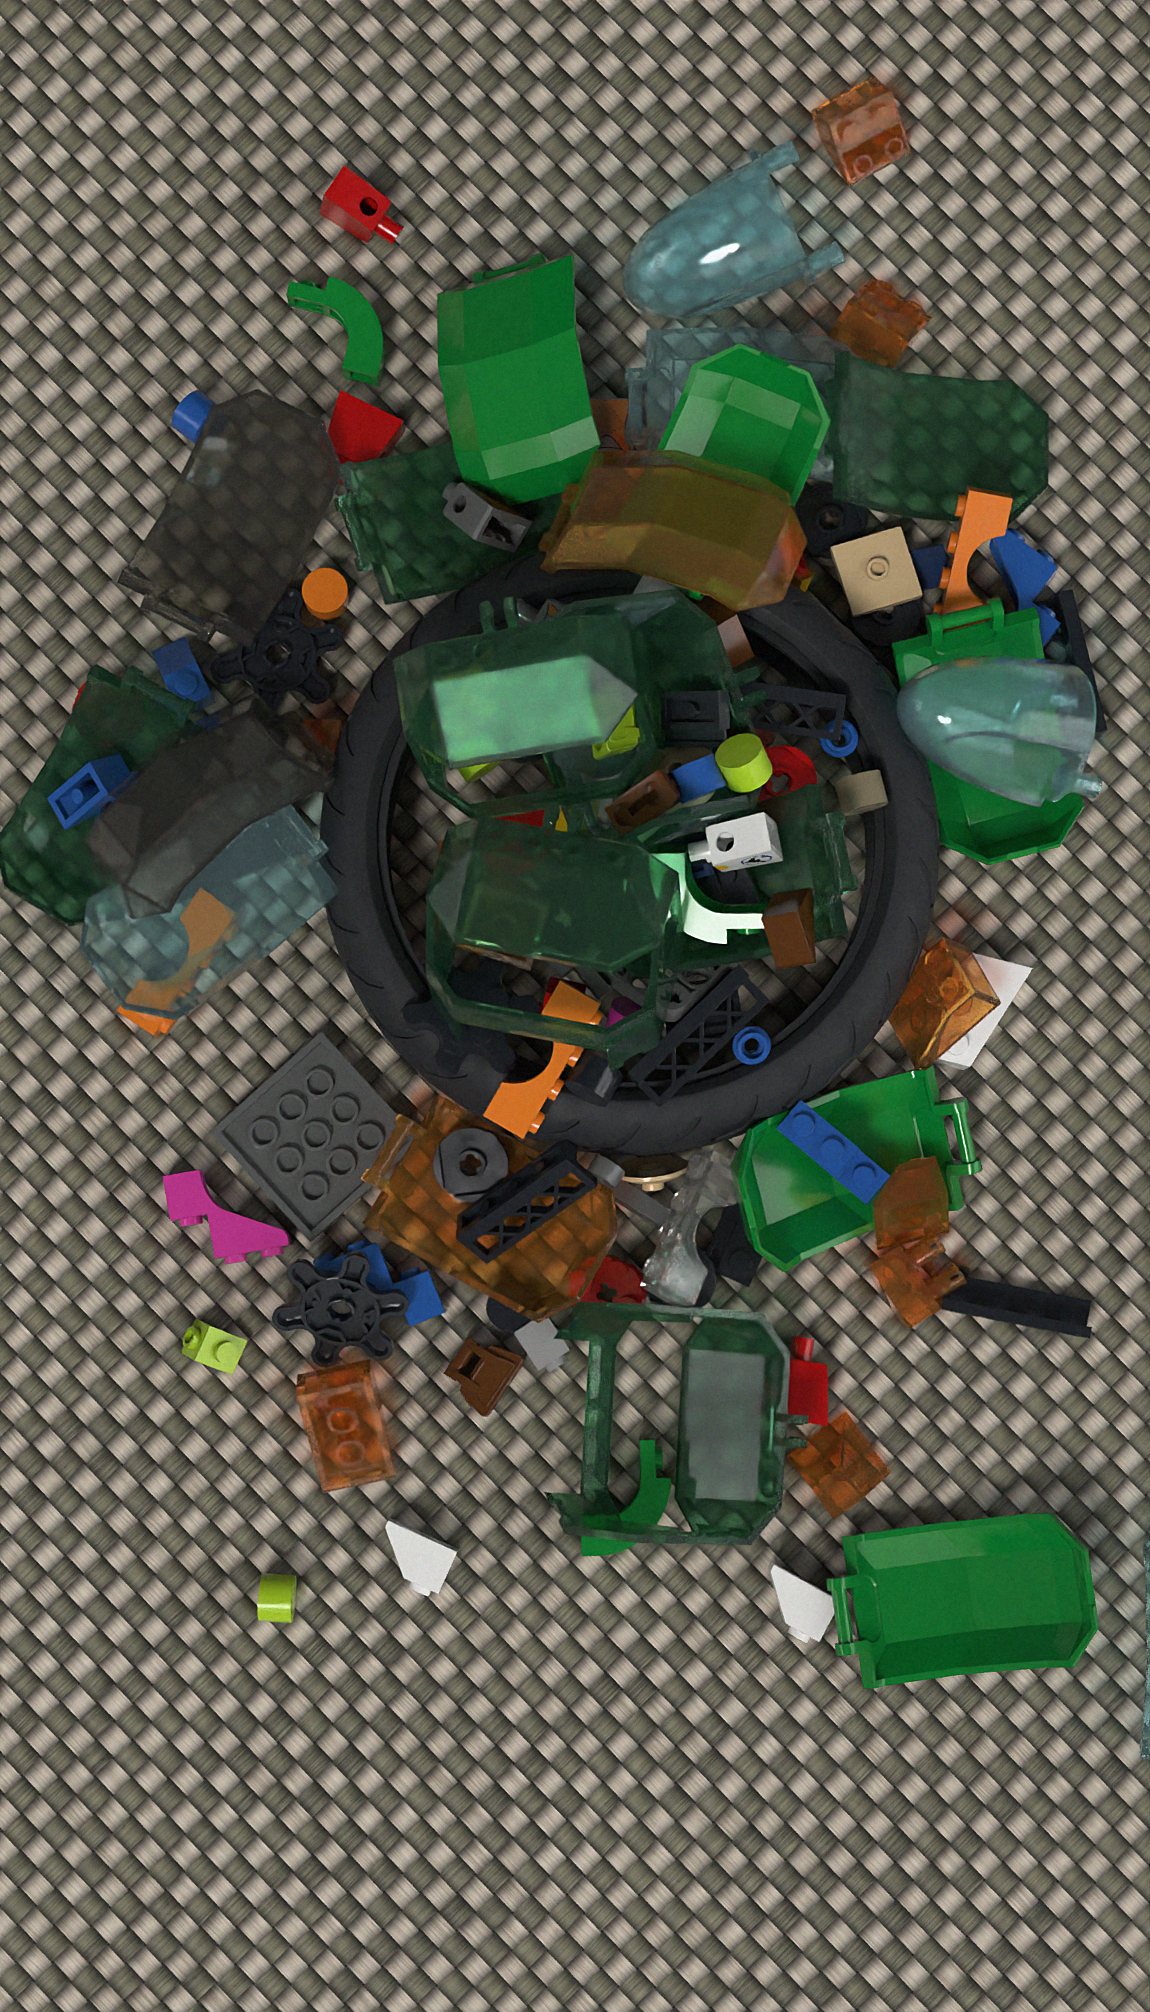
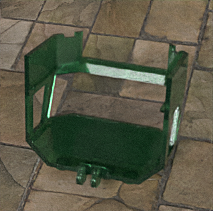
[393,596,666,827]
[426,801,685,1073]
[544,1302,808,1545]

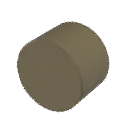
[834,770,889,816]

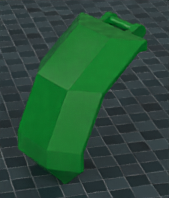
[437,253,602,506]
[604,343,831,605]
[892,596,1084,865]
[729,1065,983,1272]
[826,1512,1099,1689]

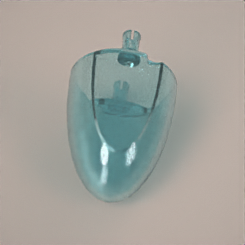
[622,139,846,319]
[896,655,1102,807]

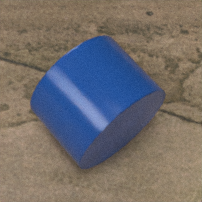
[172,390,227,447]
[669,754,727,805]

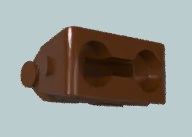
[604,769,681,838]
[444,1337,525,1417]

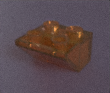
[811,77,912,187]
[828,277,932,376]

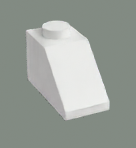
[385,1518,458,1596]
[768,1561,834,1643]

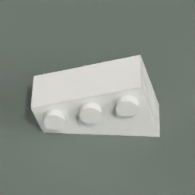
[928,950,1033,1070]

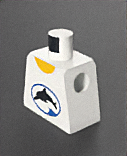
[688,812,783,872]

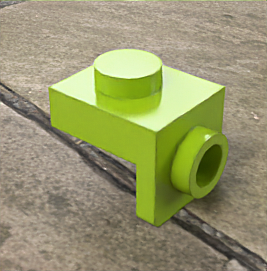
[182,1319,247,1375]

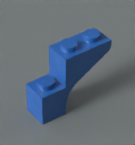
[989,527,1061,649]
[776,1100,892,1206]
[312,1239,446,1326]

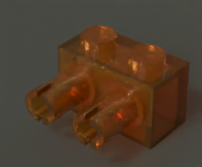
[864,1231,967,1329]

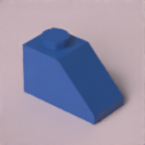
[152,637,216,718]
[47,754,138,830]

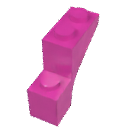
[163,1169,292,1265]

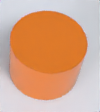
[302,568,350,620]

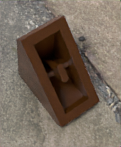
[682,592,754,676]
[761,887,816,969]

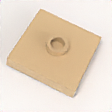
[830,526,923,618]

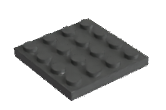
[210,1032,421,1242]

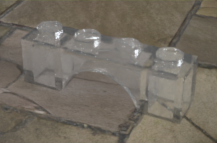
[640,1150,737,1307]

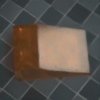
[888,936,1001,1069]
[296,1359,396,1493]

